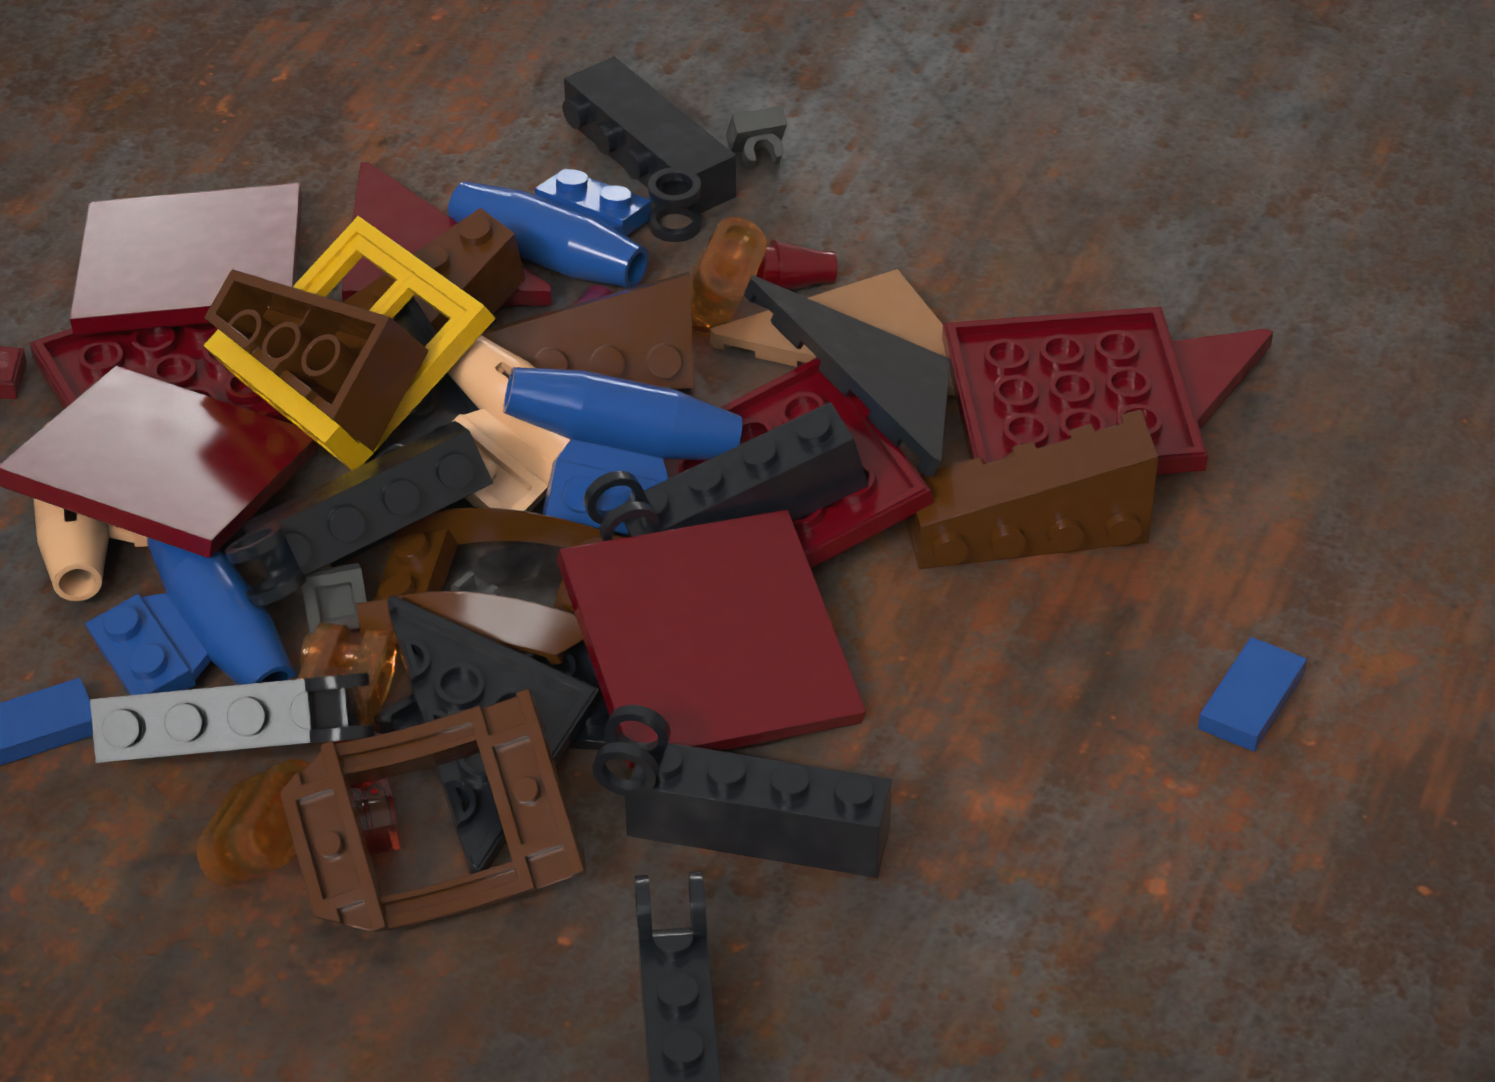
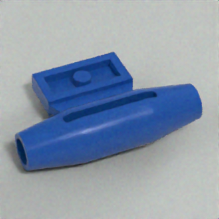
[448,169,652,288]
[503,367,742,536]
[85,538,296,696]

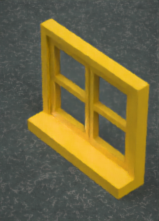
[203,216,496,471]

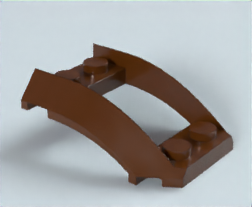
[356,507,624,665]
[280,689,586,932]

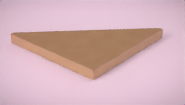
[710,269,955,400]

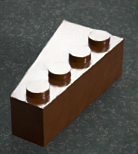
[343,208,525,333]
[204,269,429,452]
[481,271,694,389]
[905,409,1158,569]

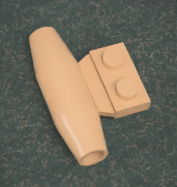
[447,335,570,512]
[33,422,148,601]

